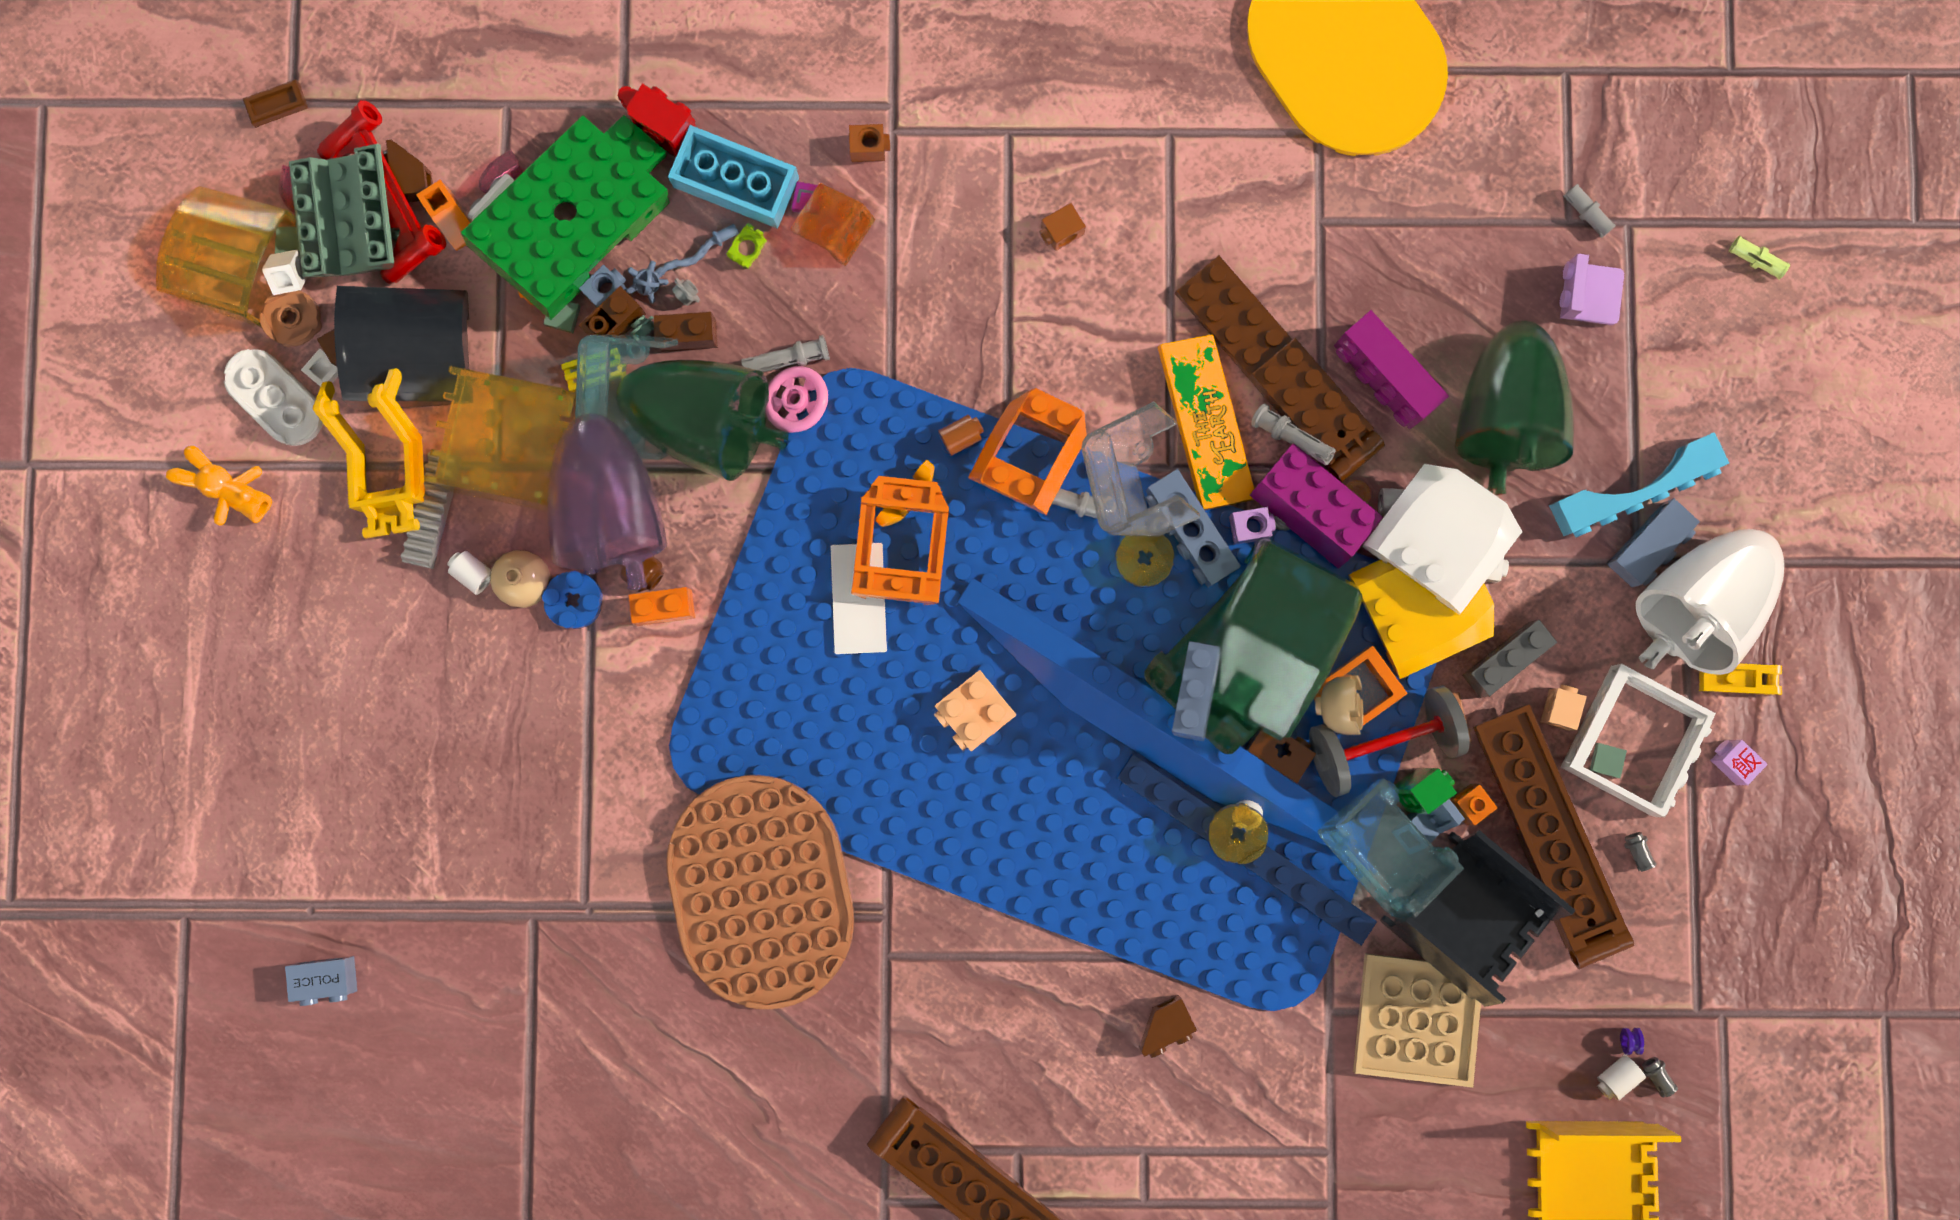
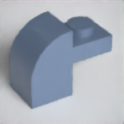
[1391,799,1465,854]

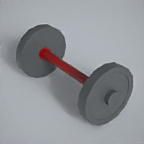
[1309,685,1470,797]

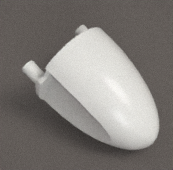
[1636,529,1784,675]

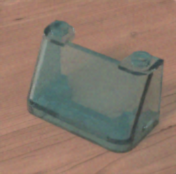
[1318,778,1464,918]

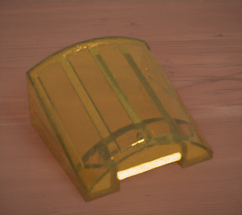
[156,186,297,328]

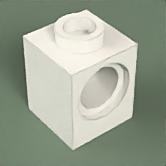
[262,249,307,295]

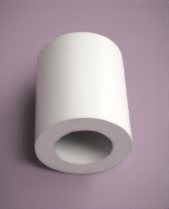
[447,551,491,595]
[1597,1054,1646,1101]

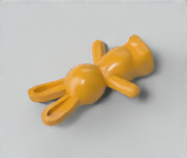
[166,445,272,526]

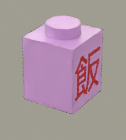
[1710,740,1768,785]

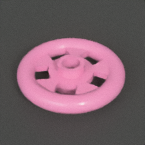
[764,366,828,433]

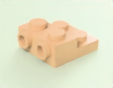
[934,670,1016,752]

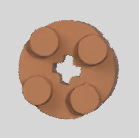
[260,290,322,347]

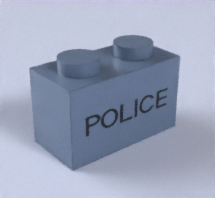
[285,956,357,1006]

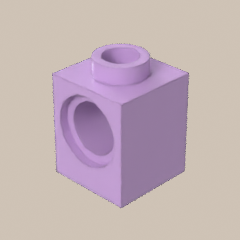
[1229,507,1276,545]

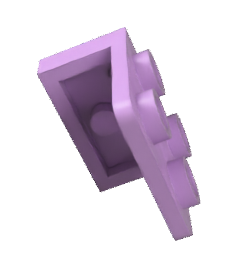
[1560,254,1624,325]

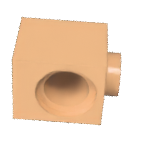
[1540,685,1587,731]

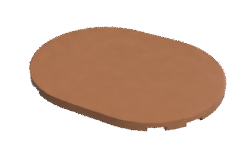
[666,775,854,1009]

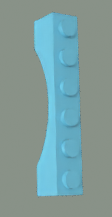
[1549,432,1729,538]

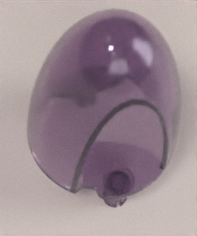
[547,413,668,590]

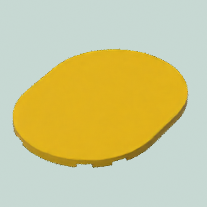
[1247,0,1448,156]

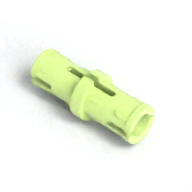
[1729,236,1790,280]

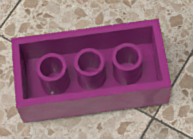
[1334,310,1450,430]
[1250,443,1383,569]

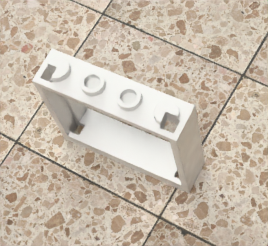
[1561,664,1716,817]

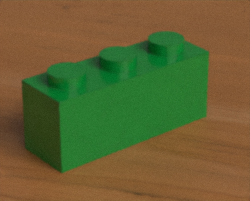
[1391,768,1457,814]

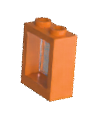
[1311,646,1408,725]

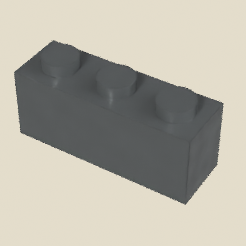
[1462,620,1557,698]

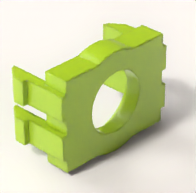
[726,223,767,269]

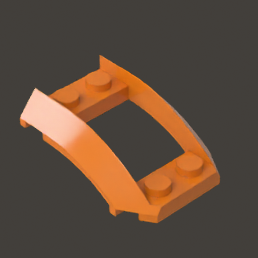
[968,388,1087,515]
[851,476,949,606]

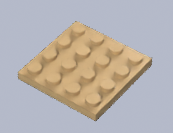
[1353,953,1481,1088]

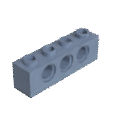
[1145,469,1241,588]

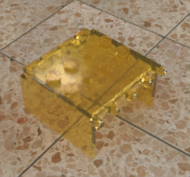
[424,366,590,515]

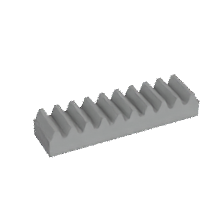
[400,451,462,569]

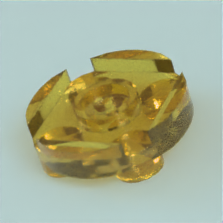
[1116,529,1174,587]
[1209,803,1268,864]

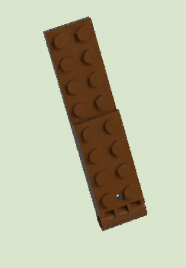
[1175,255,1385,483]
[1473,704,1634,969]
[867,1096,1063,1220]

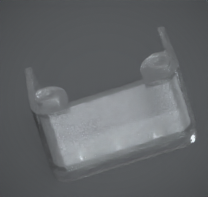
[1082,401,1200,536]

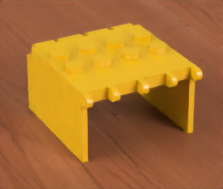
[1526,1121,1681,1220]

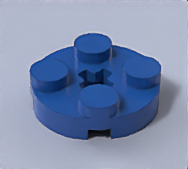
[542,571,603,629]

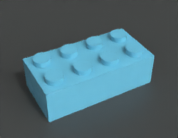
[668,125,799,229]

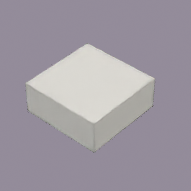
[301,349,338,387]

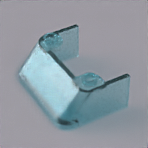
[575,334,678,460]

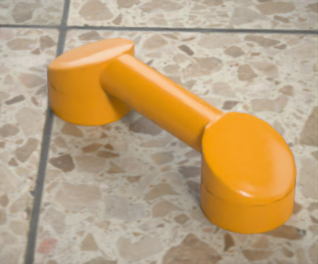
[875,460,935,527]

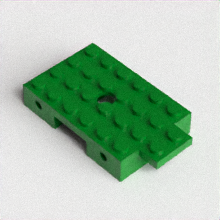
[461,115,670,320]

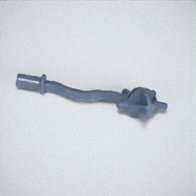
[626,224,739,303]

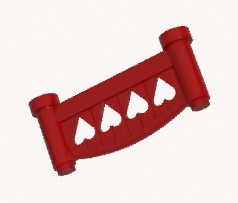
[317,100,447,284]

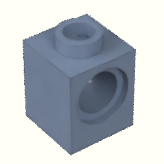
[579,264,627,307]

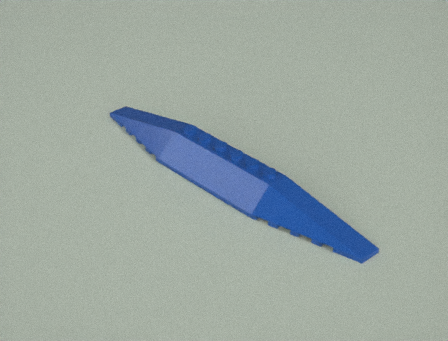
[957,578,1366,855]

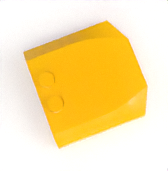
[1348,560,1494,679]

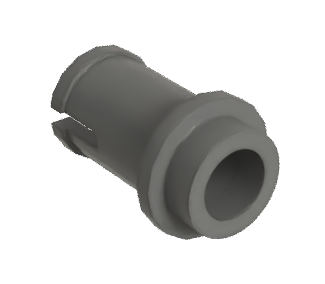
[1624,832,1657,872]
[1642,1057,1678,1098]

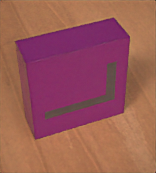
[792,181,825,216]

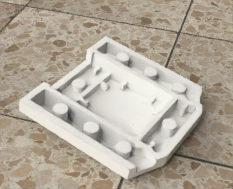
[1363,464,1522,615]

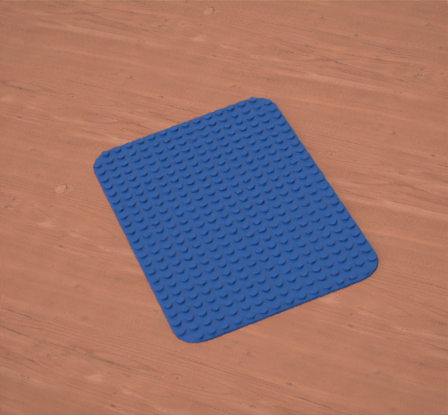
[669,368,1437,1011]

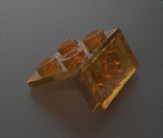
[791,183,876,266]

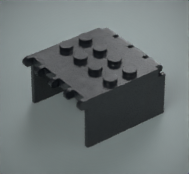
[1380,830,1576,1007]

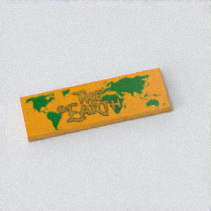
[1158,334,1254,510]

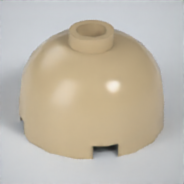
[490,550,551,608]
[1315,675,1363,735]

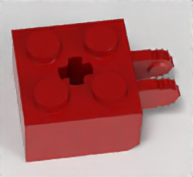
[617,83,696,158]

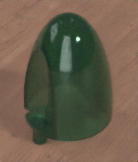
[1454,320,1574,495]
[616,359,788,481]

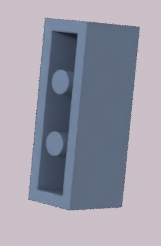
[1606,498,1700,587]
[1172,641,1221,741]

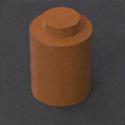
[938,414,984,456]

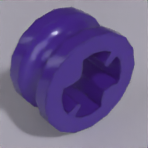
[1620,1028,1644,1055]

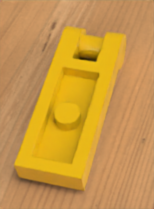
[1699,664,1782,695]

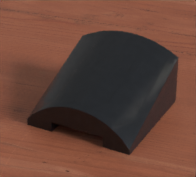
[334,286,474,411]

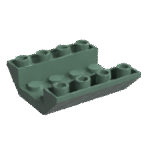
[289,144,394,277]

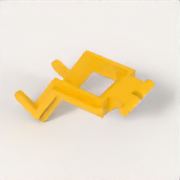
[312,368,425,539]

